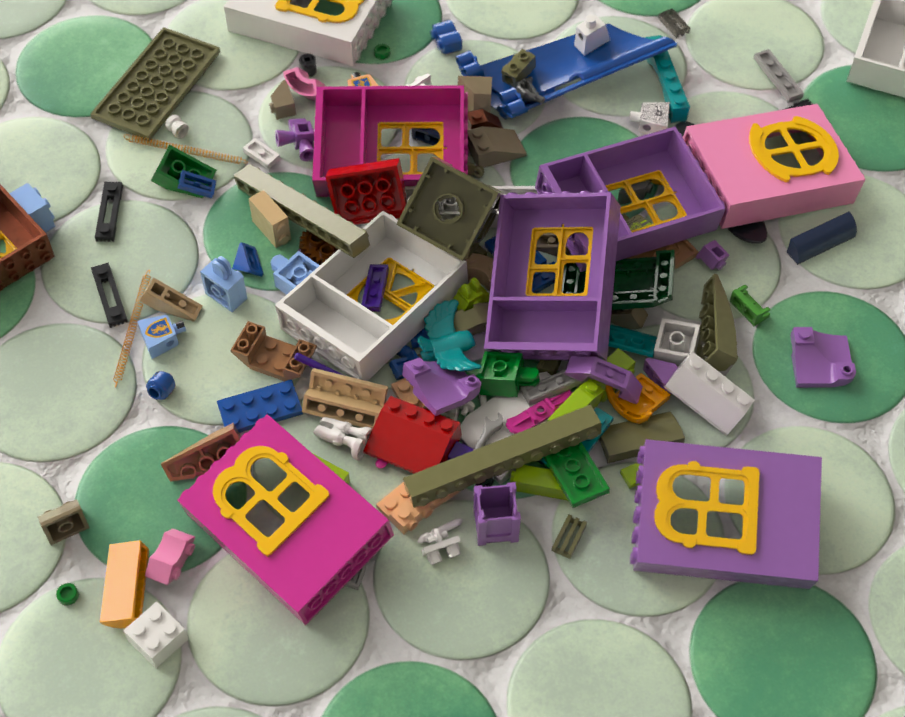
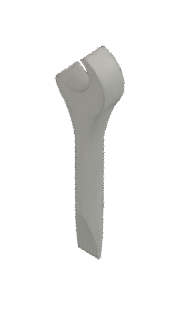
[473,413,503,450]

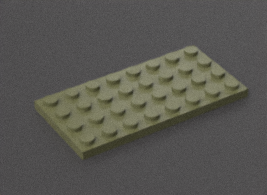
[90,27,220,141]

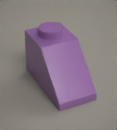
[643,358,678,394]

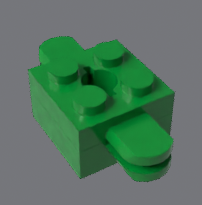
[464,351,540,397]

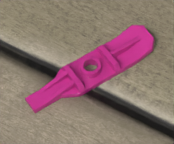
[505,389,572,434]

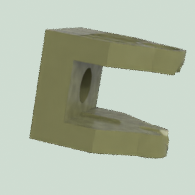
[396,156,504,261]

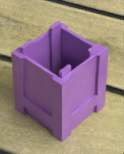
[473,482,521,546]

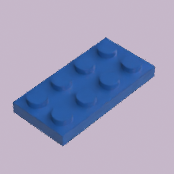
[217,380,303,433]

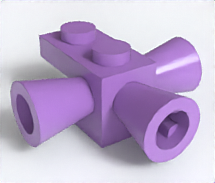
[275,118,315,161]

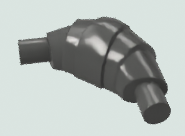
[516,77,545,104]

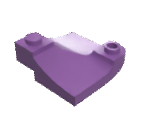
[790,327,856,388]
[402,357,481,416]

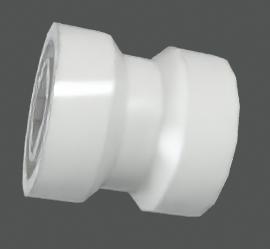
[165,115,189,139]

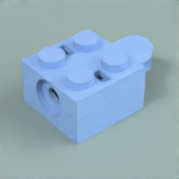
[271,251,320,295]
[200,256,247,312]

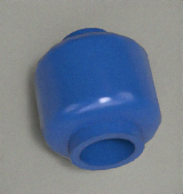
[146,371,176,400]

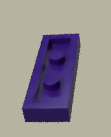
[361,264,389,312]

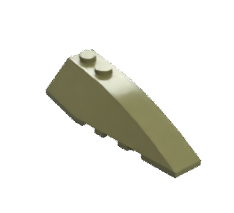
[696,273,738,371]

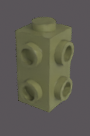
[501,49,536,89]

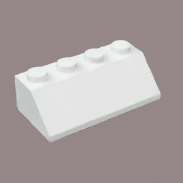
[664,351,755,436]

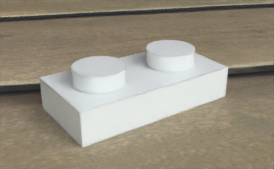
[243,138,280,169]

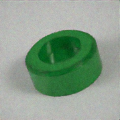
[374,44,390,60]
[56,583,79,605]

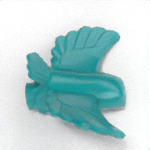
[418,299,482,372]

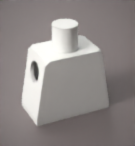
[574,14,610,56]

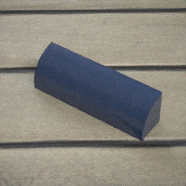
[787,211,857,265]

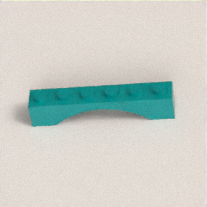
[645,35,690,123]

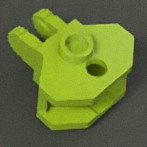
[452,277,490,312]

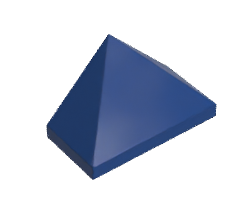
[232,242,264,277]

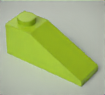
[547,379,605,421]

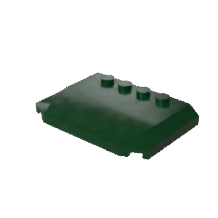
[562,250,676,310]

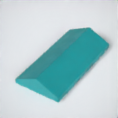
[608,324,657,358]

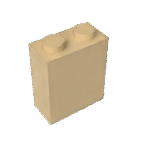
[248,190,291,248]

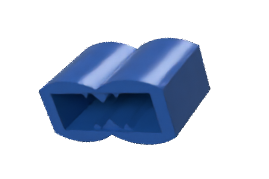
[430,20,462,54]

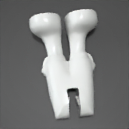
[313,417,373,461]

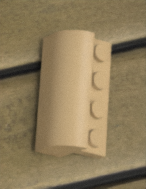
[302,368,388,428]

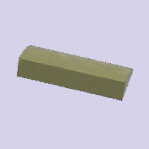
[599,411,685,463]

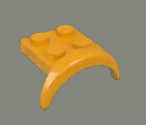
[605,373,671,424]

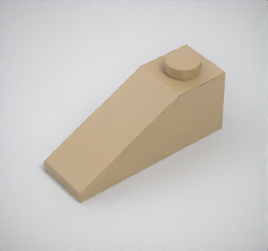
[139,277,203,321]

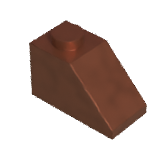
[468,109,503,130]

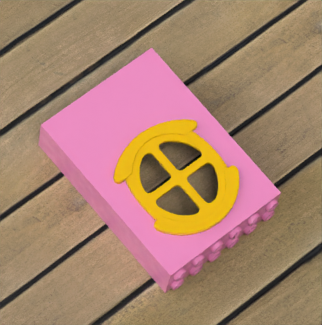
[683,104,866,229]

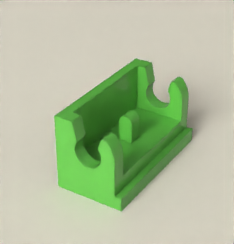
[729,285,771,326]

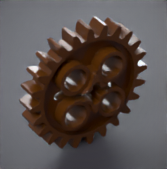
[299,230,338,265]

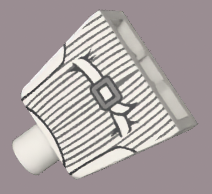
[629,102,669,134]

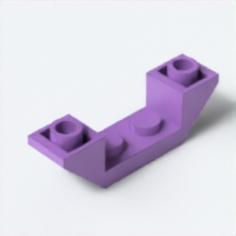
[565,356,643,404]

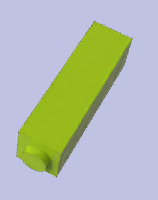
[510,465,585,504]

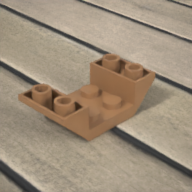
[230,321,317,381]

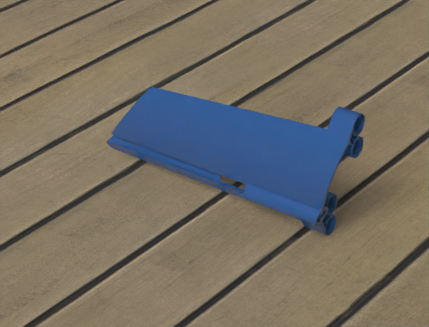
[455,23,678,119]

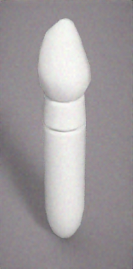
[417,519,462,543]

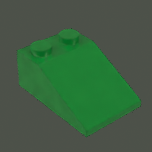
[151,145,217,198]

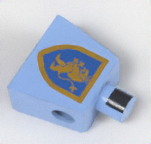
[137,315,186,359]

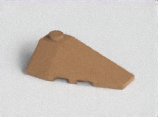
[161,423,241,482]

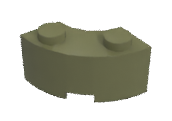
[454,302,489,336]

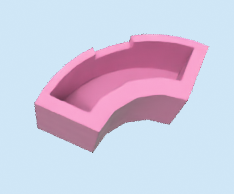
[283,67,325,101]
[145,529,195,585]

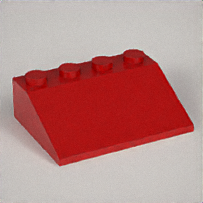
[325,158,407,225]
[363,396,462,474]

